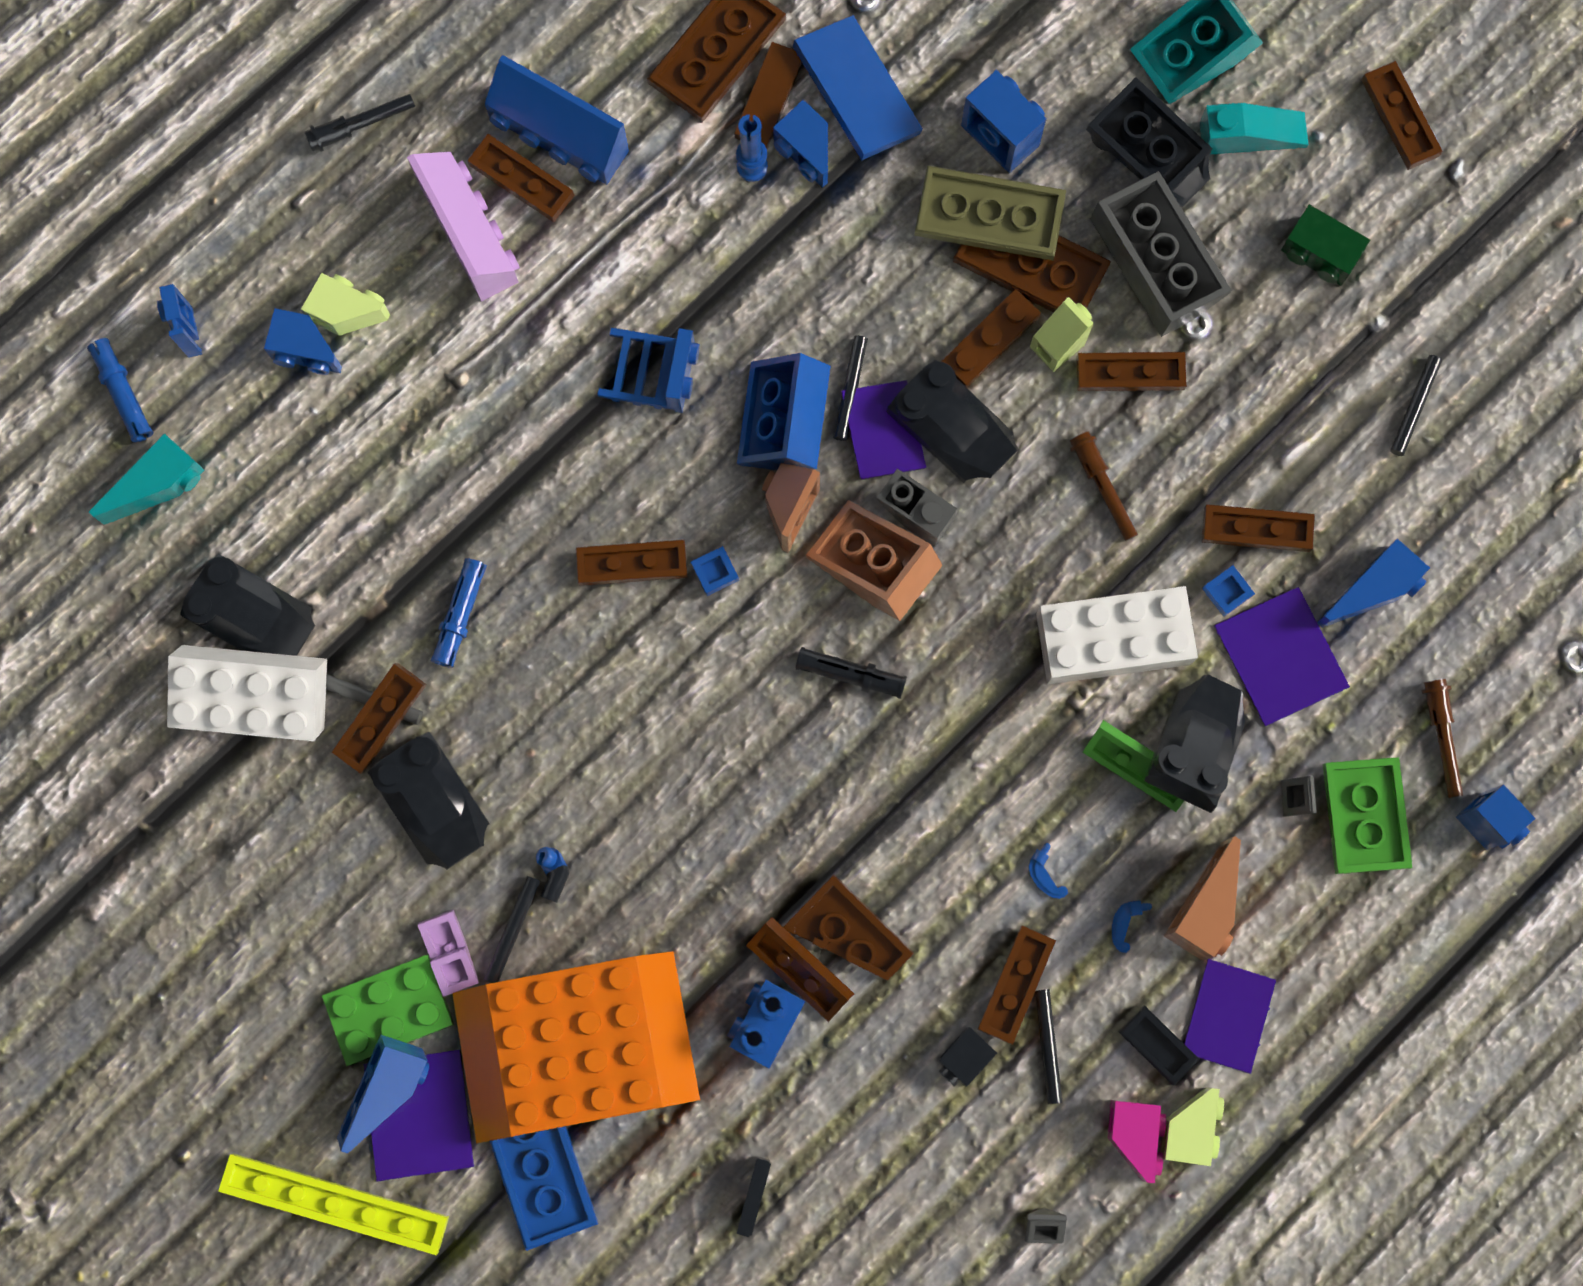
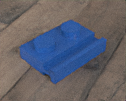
[157,284,203,358]

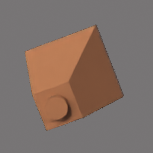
[762,463,820,553]

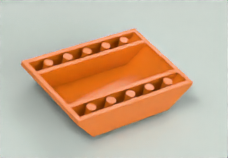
[452,951,700,1144]

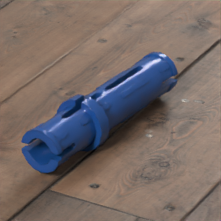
[87,338,154,443]
[431,558,487,668]

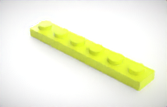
[218,1153,449,1255]

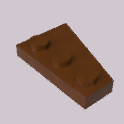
[784,874,914,981]

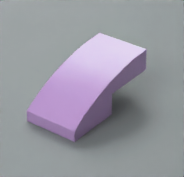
[418,909,479,997]

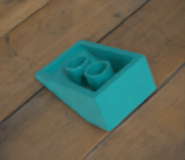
[1130,0,1263,104]

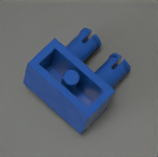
[727,980,805,1069]

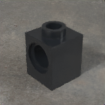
[937,1027,997,1087]

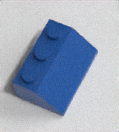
[737,353,831,470]

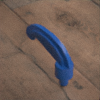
[1028,843,1068,899]
[1112,900,1152,953]

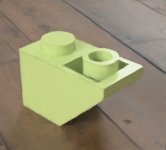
[301,273,390,336]
[1030,297,1093,372]
[1160,1088,1224,1166]

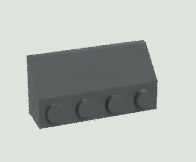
[1090,171,1232,337]

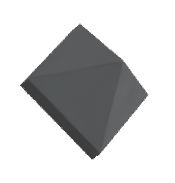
[1281,776,1316,817]
[1025,1207,1067,1244]

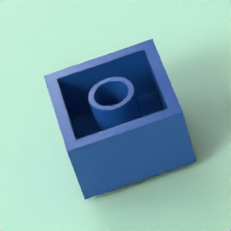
[961,69,1047,174]

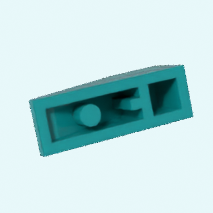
[1199,103,1309,155]
[89,433,205,525]

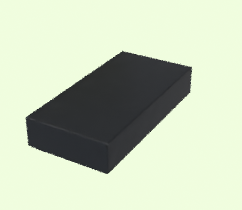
[1118,1005,1200,1086]
[736,1156,772,1237]

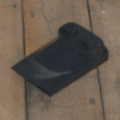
[1086,77,1213,207]
[886,360,1019,483]
[180,553,315,656]
[1144,674,1246,813]
[368,732,490,870]

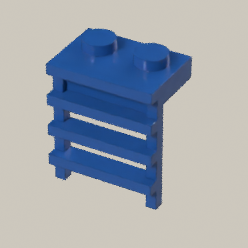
[598,328,700,413]

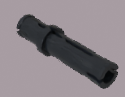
[795,647,907,699]

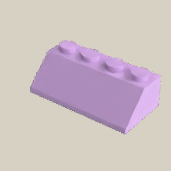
[407,152,520,302]

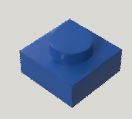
[691,546,739,596]
[1202,565,1255,617]

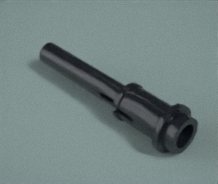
[304,94,415,152]

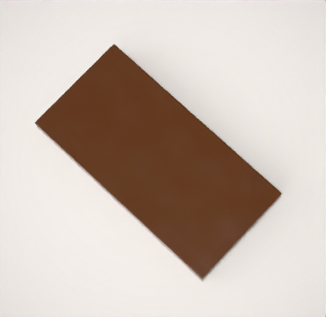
[647,0,786,123]
[953,235,1111,313]

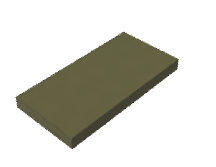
[914,166,1066,260]

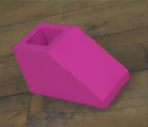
[1107,1100,1166,1183]

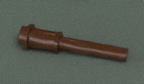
[1070,431,1138,541]
[1421,679,1463,798]

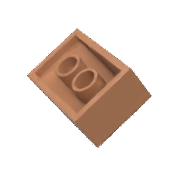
[806,500,942,621]
[1164,836,1241,960]

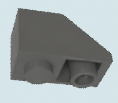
[877,469,957,547]

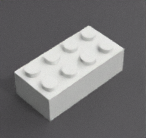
[1036,586,1198,685]
[167,645,327,741]

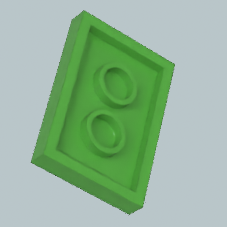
[1323,757,1413,875]
[322,955,455,1066]

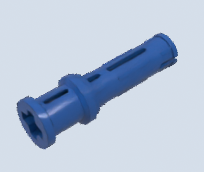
[736,114,768,182]

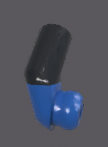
[536,847,569,903]

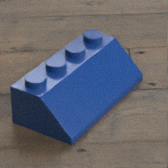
[485,55,629,185]

